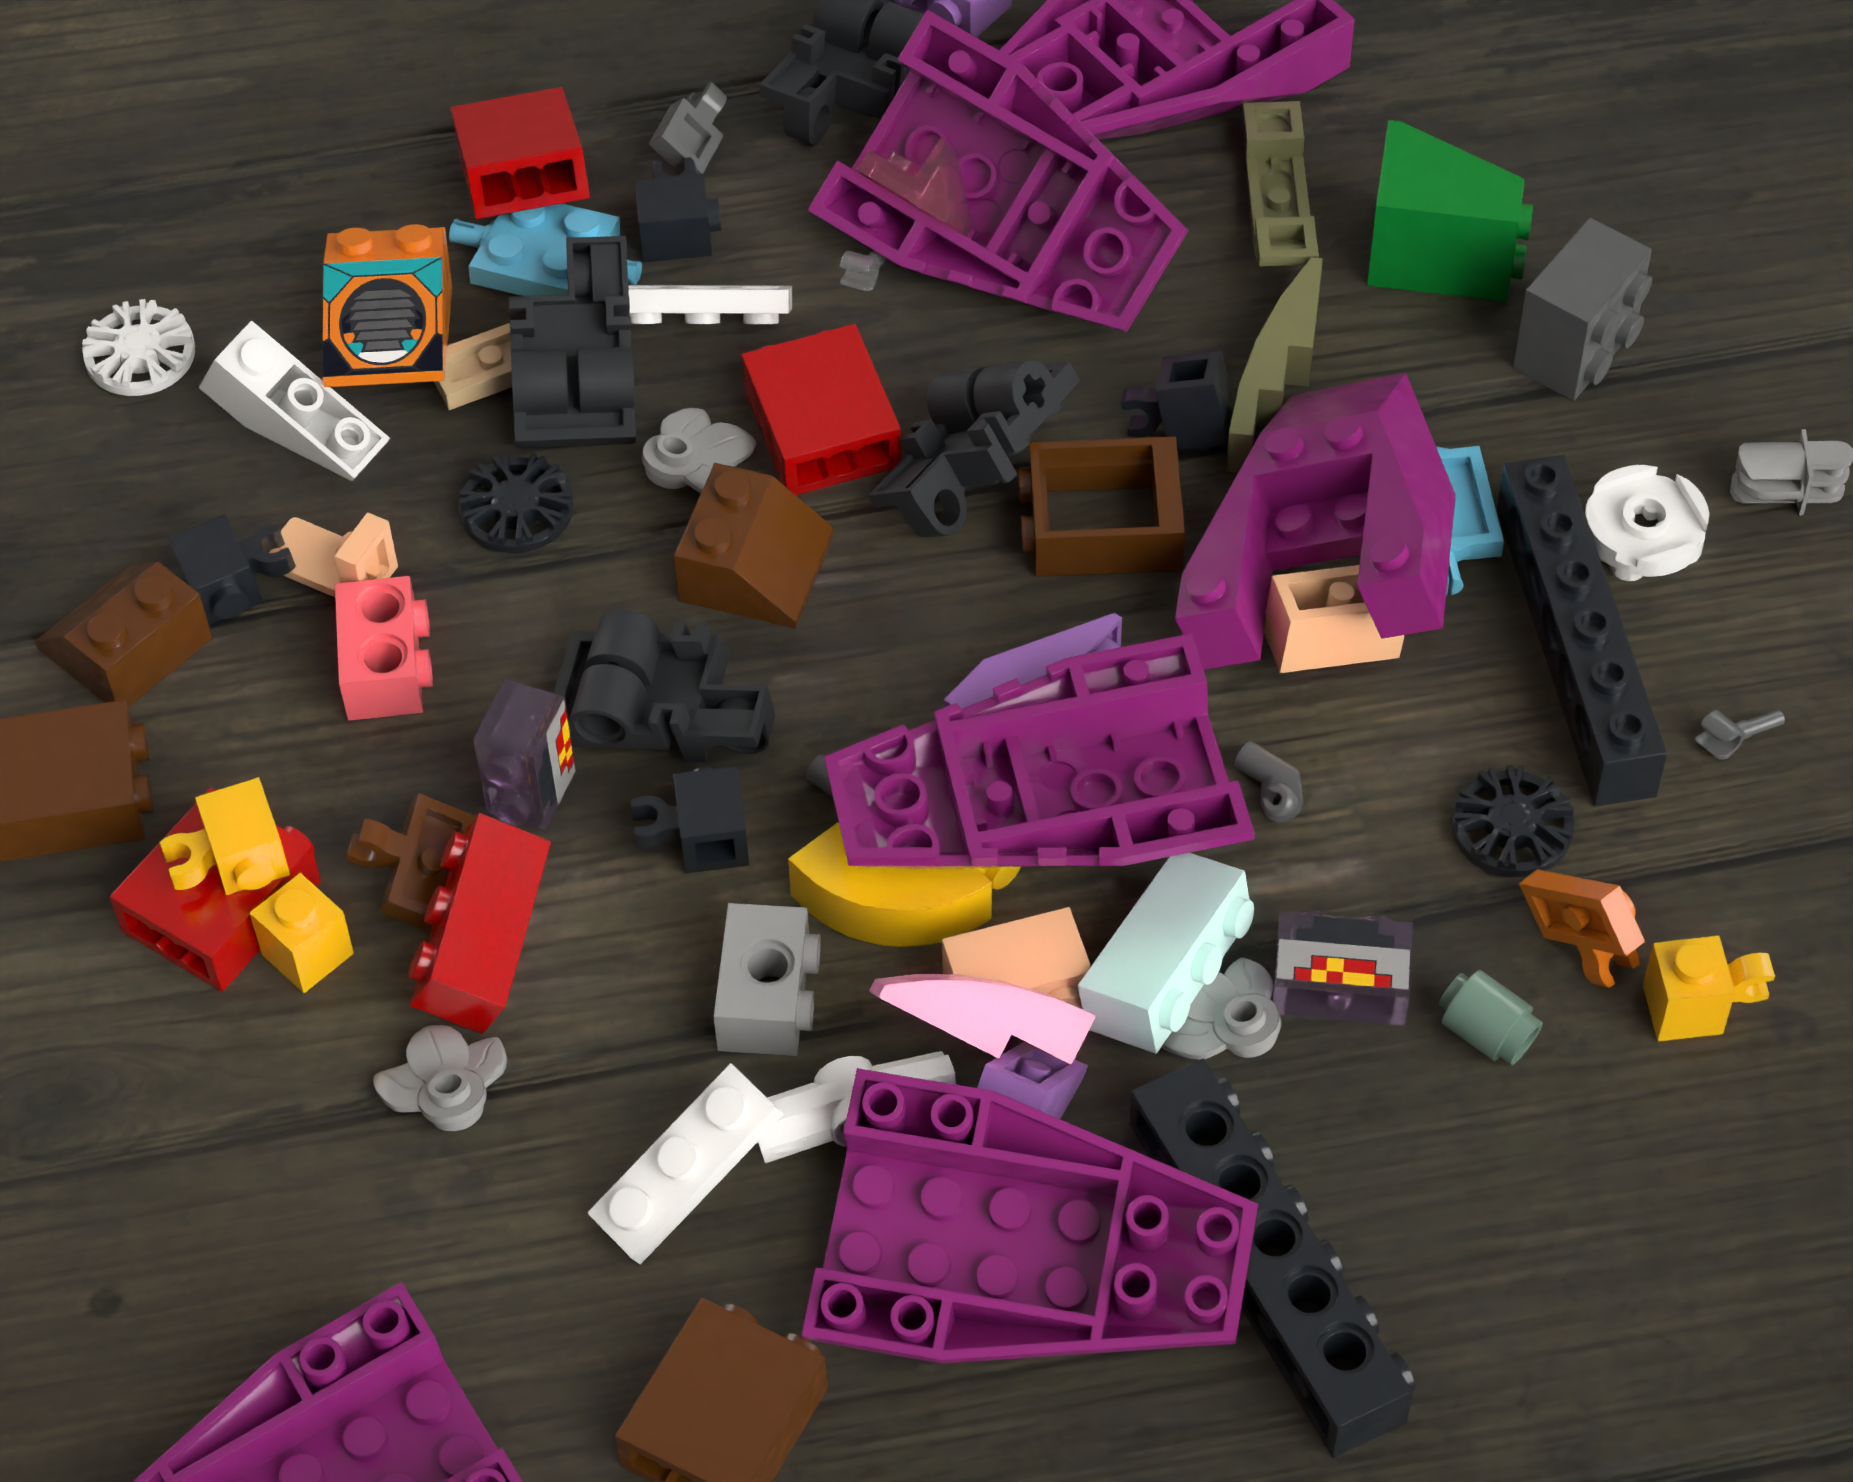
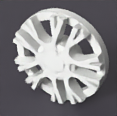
[82,299,195,396]

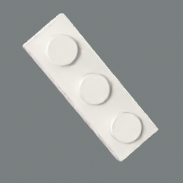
[628,285,792,324]
[588,1063,784,1265]

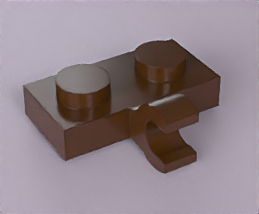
[345,793,476,932]

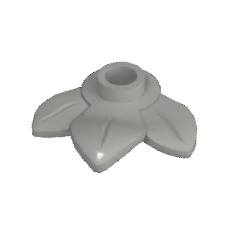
[642,408,756,493]
[1161,958,1281,1060]
[373,1025,507,1131]

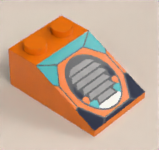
[322,224,453,387]

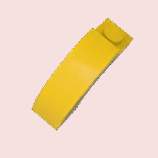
[788,823,1021,947]

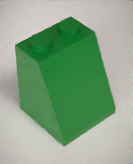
[1367,120,1533,302]

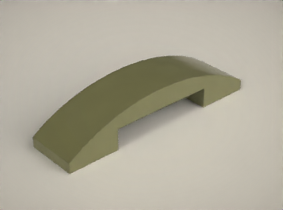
[1243,101,1319,266]

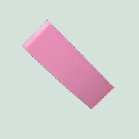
[869,974,1096,1064]

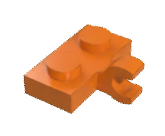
[1519,869,1645,988]

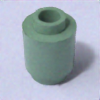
[1439,970,1543,1066]

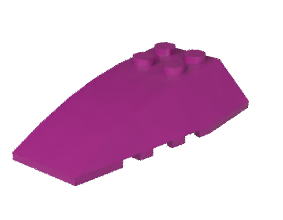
[808,9,1189,333]
[824,634,1254,869]

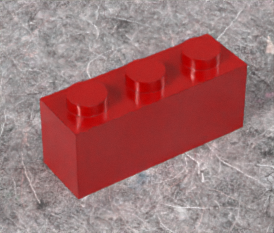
[408,813,551,1034]

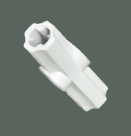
[758,1051,956,1163]

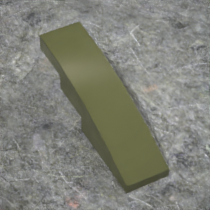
[1226,257,1323,473]

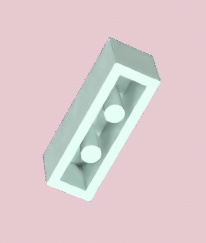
[1077,853,1254,1054]

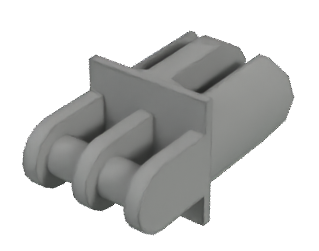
[1730,429,1853,515]

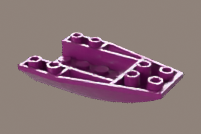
[801,1068,1258,1364]
[133,1282,523,1482]

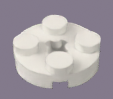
[1585,465,1709,581]

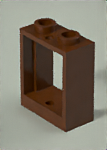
[1018,436,1185,577]

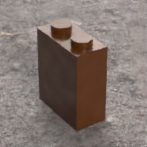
[0,700,154,862]
[615,1297,828,1482]

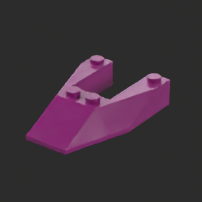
[999,0,1355,140]
[1175,373,1456,670]

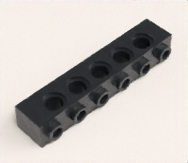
[1496,455,1667,807]
[1130,1058,1415,1458]

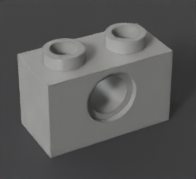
[714,903,821,1056]

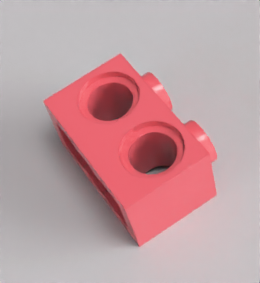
[335,576,433,721]

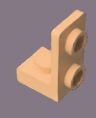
[269,512,398,597]

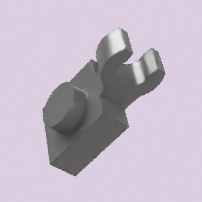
[649,82,727,174]

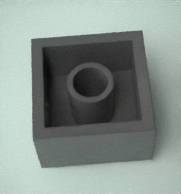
[1513,217,1652,401]

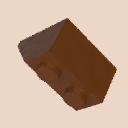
[674,462,834,629]
[35,561,212,707]

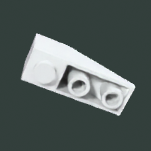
[199,321,390,481]

